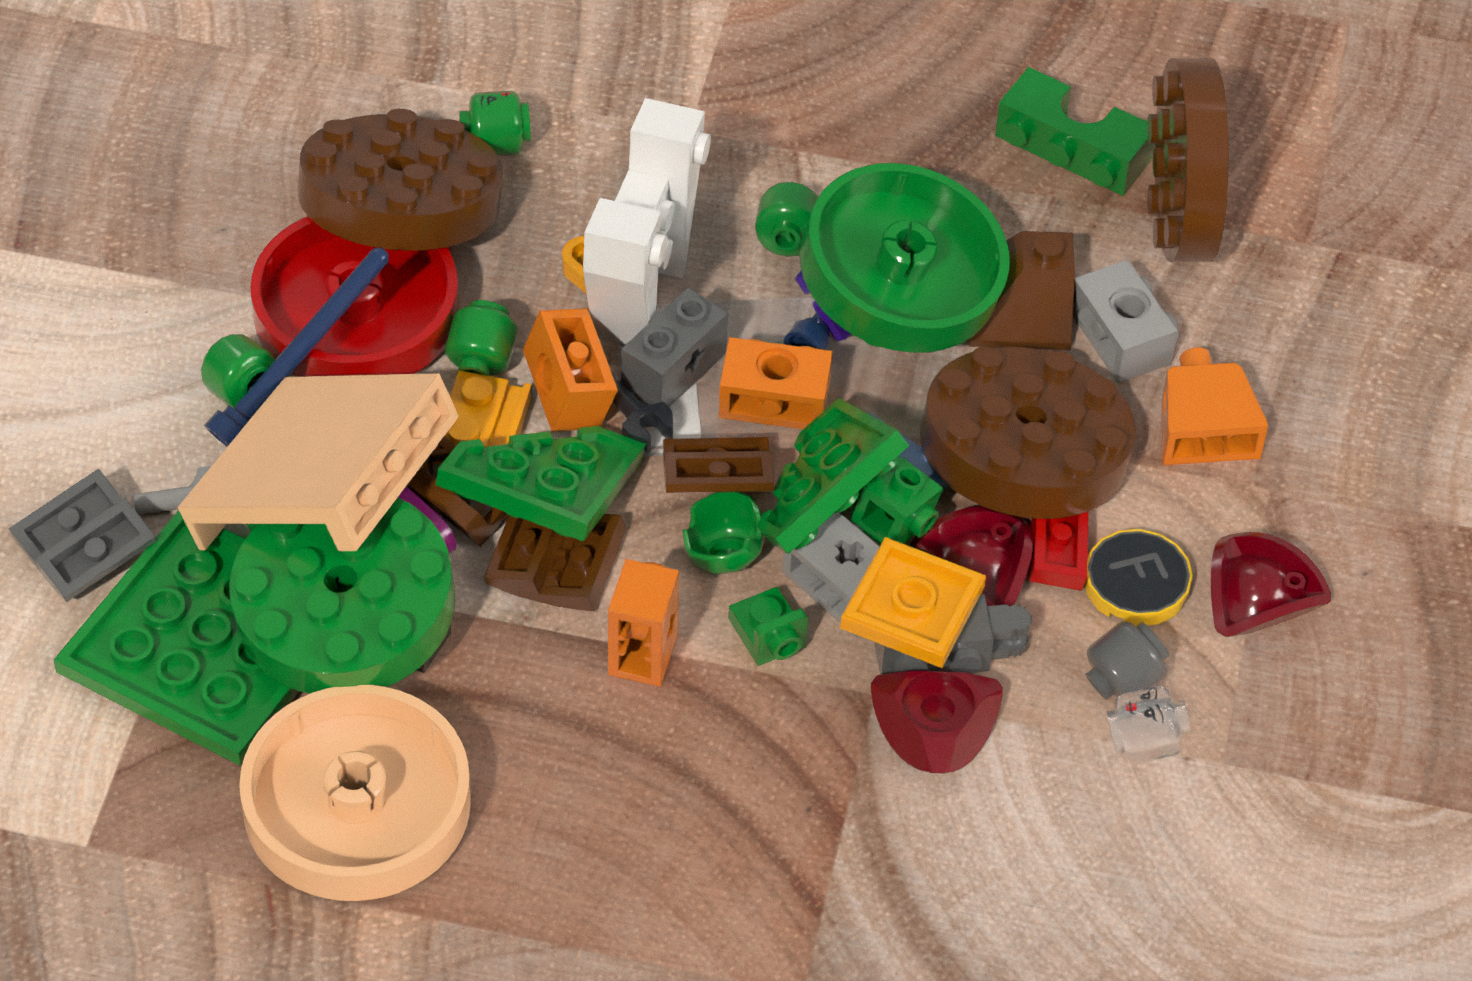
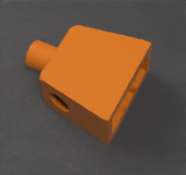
[1161,347,1268,465]

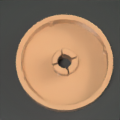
[240,685,471,901]

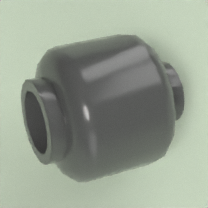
[1085,621,1170,703]

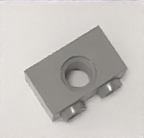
[1073,260,1179,383]

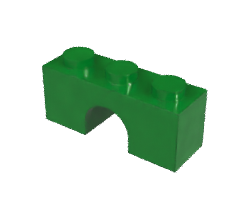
[995,67,1154,196]

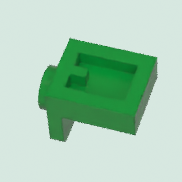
[728,587,808,666]

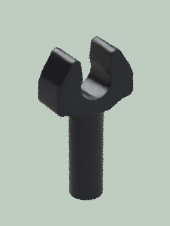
[611,371,673,453]

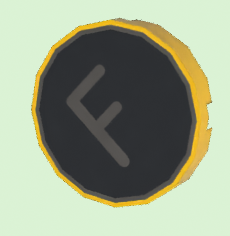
[1084,529,1193,626]

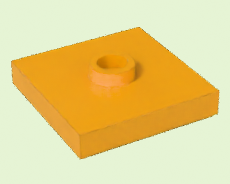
[840,537,986,668]

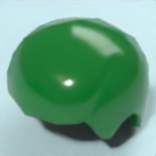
[683,492,765,575]

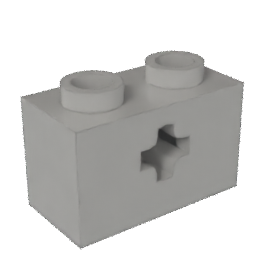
[782,513,879,638]

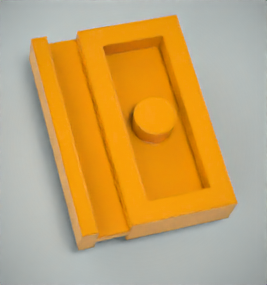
[433,370,532,464]

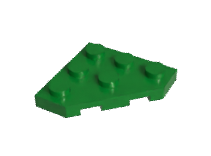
[757,398,909,554]
[435,426,646,542]

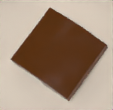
[663,437,774,493]
[483,514,627,611]

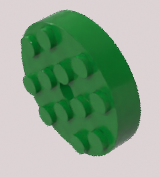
[799,163,1010,353]
[229,497,455,694]

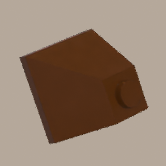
[968,231,1075,350]

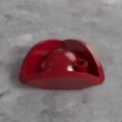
[909,506,1034,606]
[1211,532,1331,637]
[871,671,1003,774]

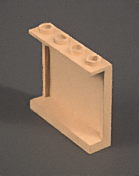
[177,373,459,551]

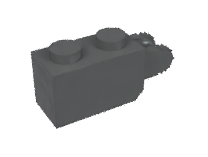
[874,593,1032,675]

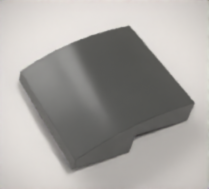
[9,468,157,602]

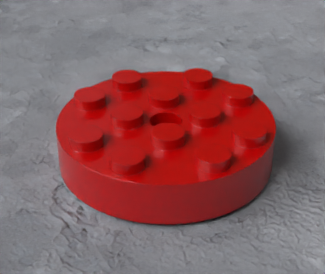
[250,216,459,377]

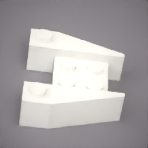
[583,98,711,345]

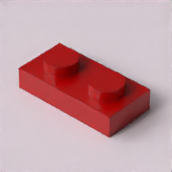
[1029,511,1089,591]

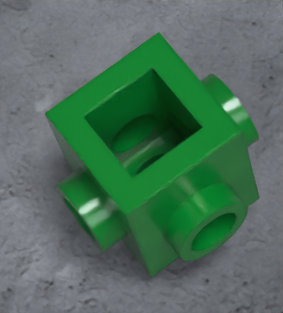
[850,457,943,545]

